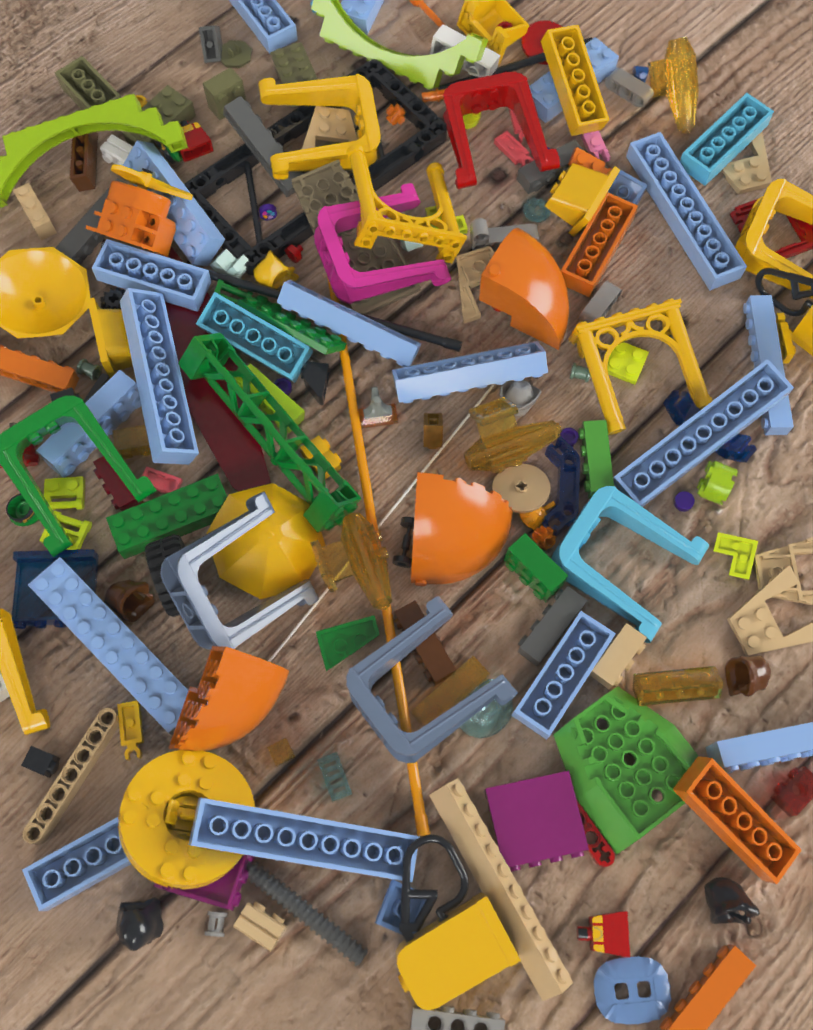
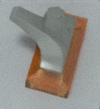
[358,387,398,429]

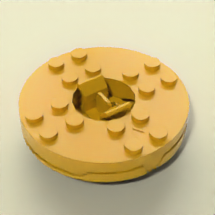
[118,750,255,889]

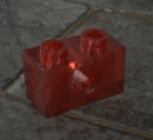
[770,766,813,817]

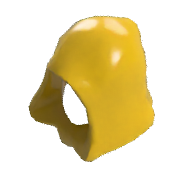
[253,250,299,289]

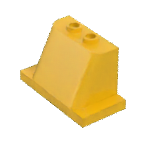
[456,0,529,65]
[544,163,620,237]
[87,298,133,379]

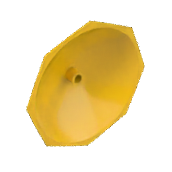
[0,247,90,339]
[206,483,326,600]

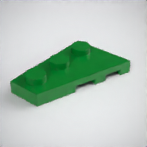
[316,615,380,672]

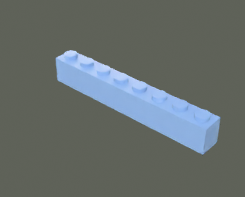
[277,280,421,367]
[743,295,794,435]

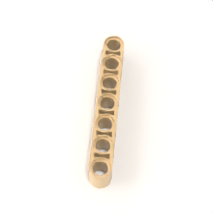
[23,708,119,845]

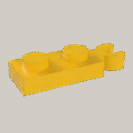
[776,313,796,364]
[117,700,144,761]

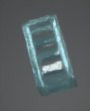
[317,752,352,802]

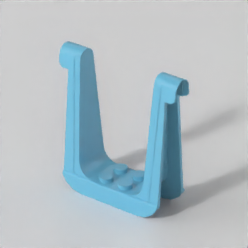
[551,486,709,643]

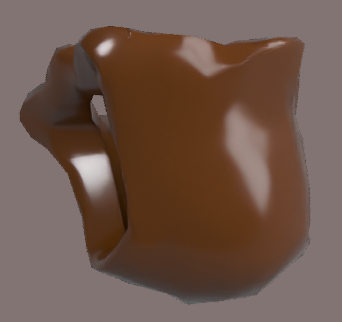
[104,579,156,622]
[725,655,771,697]

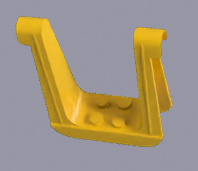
[258,74,381,180]
[735,179,813,299]
[0,608,50,735]

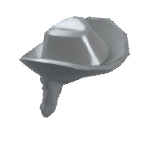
[498,380,541,445]

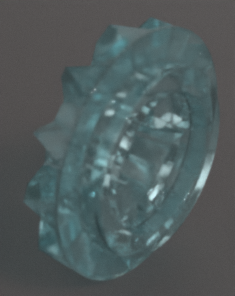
[523,197,551,222]

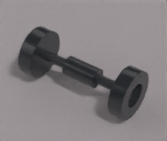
[392,517,414,568]

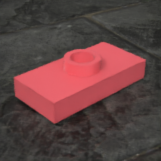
[141,466,183,494]

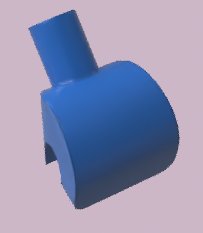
[633,66,650,83]

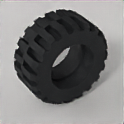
[145,534,185,617]

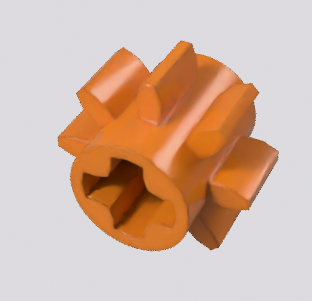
[386,104,406,126]
[532,525,557,551]

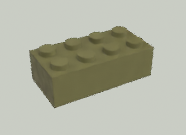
[270,42,318,108]
[55,56,122,110]
[122,85,196,151]

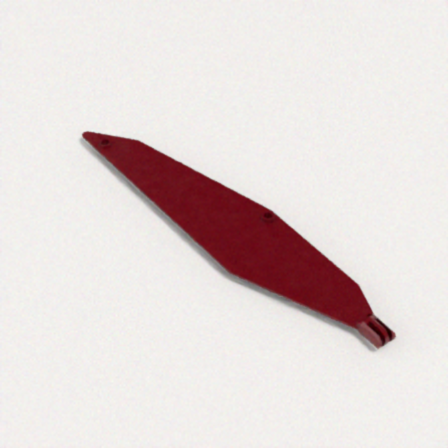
[145,247,271,492]

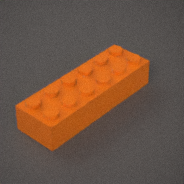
[561,192,638,298]
[672,756,802,884]

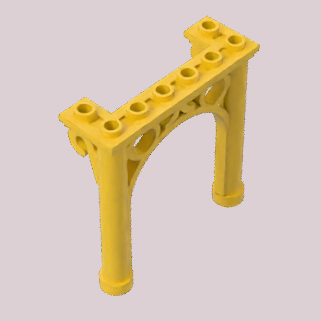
[347,144,467,264]
[568,298,713,435]

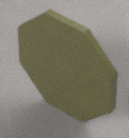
[220,40,252,68]

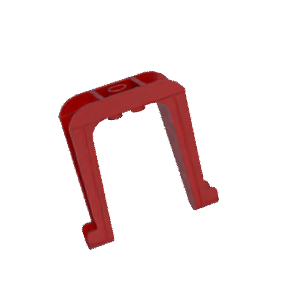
[443,72,560,189]

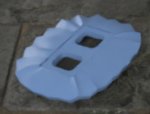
[594,956,672,1025]

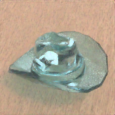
[460,679,513,739]

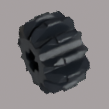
[100,287,126,309]

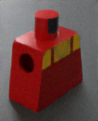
[180,120,214,162]
[577,911,630,957]

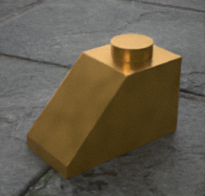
[423,413,443,449]

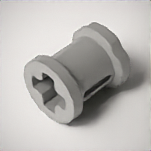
[204,911,228,937]

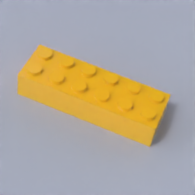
[541,25,609,136]

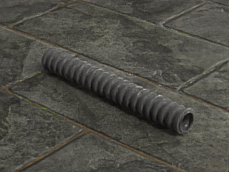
[246,861,368,967]

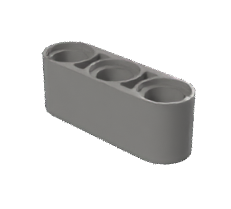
[605,68,654,108]
[578,281,622,323]

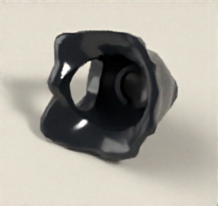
[704,877,760,924]
[116,897,163,951]

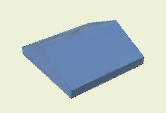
[608,168,648,205]
[375,879,427,935]

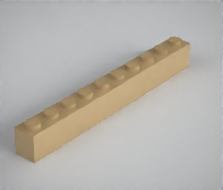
[429,778,573,1001]

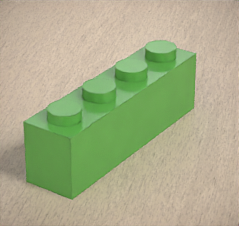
[578,420,614,499]

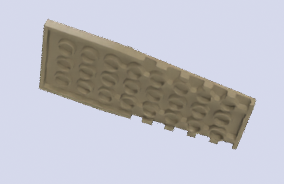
[292,160,421,315]

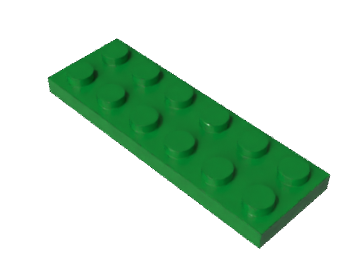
[237,295,347,355]

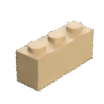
[13,183,57,241]
[589,623,647,690]

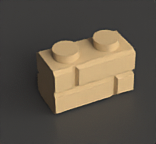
[233,901,287,952]

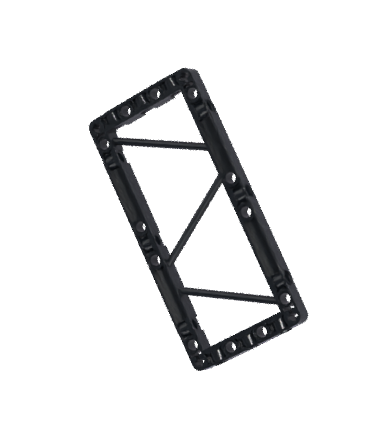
[184,60,447,275]

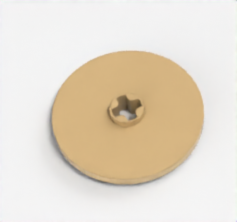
[492,464,551,513]

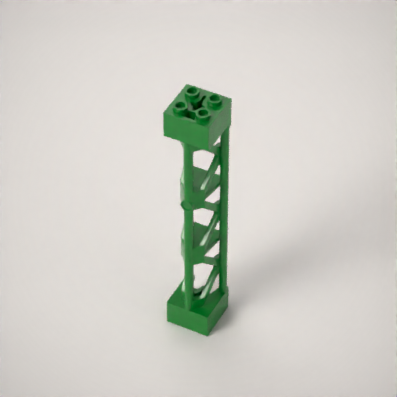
[178,333,362,532]

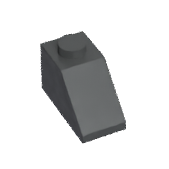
[199,25,222,63]

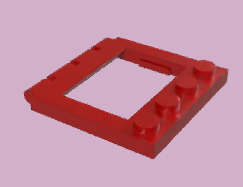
[730,199,813,259]

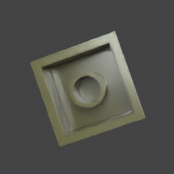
[203,67,246,120]

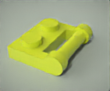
[44,476,85,510]
[39,511,92,554]

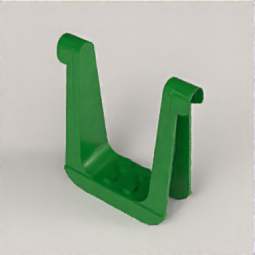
[0,396,157,557]

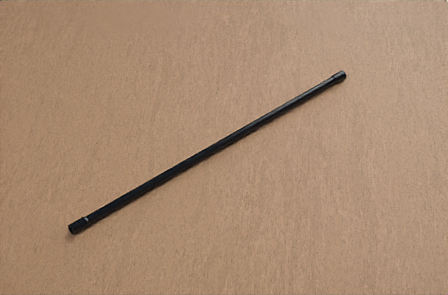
[101,239,462,352]

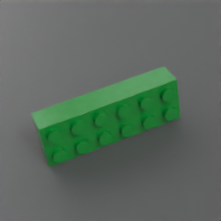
[106,473,227,560]

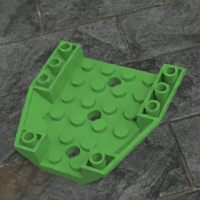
[553,686,699,855]

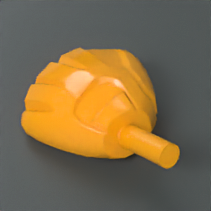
[519,501,556,530]

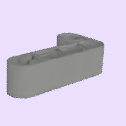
[470,218,540,252]

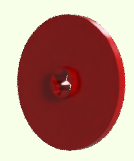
[521,20,562,65]

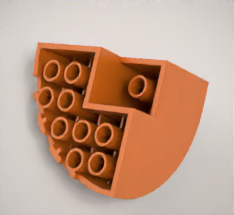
[479,228,569,350]
[411,472,513,586]
[169,646,290,751]

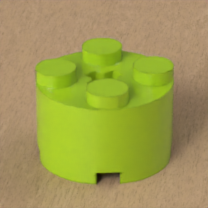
[696,461,738,505]

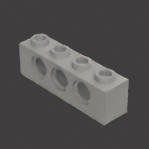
[410,1006,505,1030]

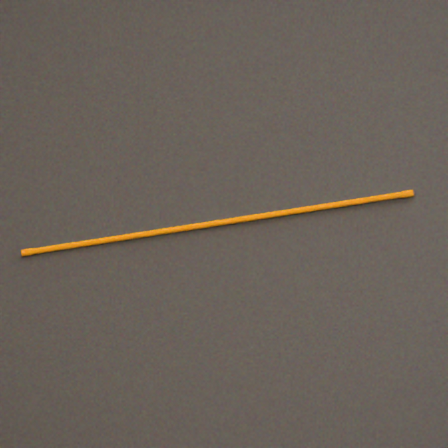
[327,277,430,836]

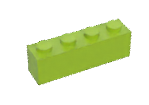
[234,363,305,434]

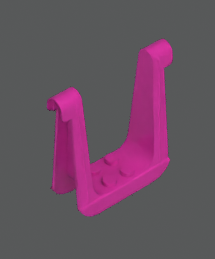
[314,183,451,304]

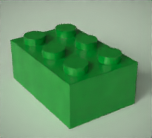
[504,533,568,603]

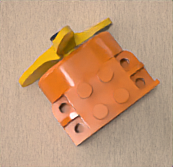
[85,164,193,257]

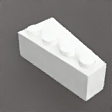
[430,24,500,78]

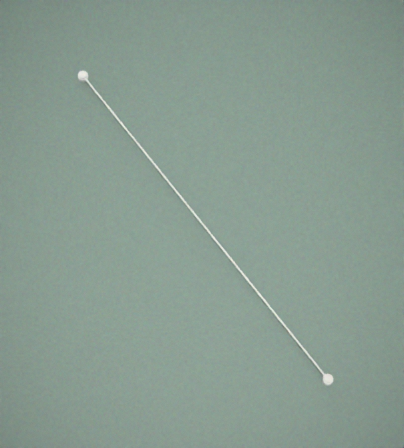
[268,337,533,662]

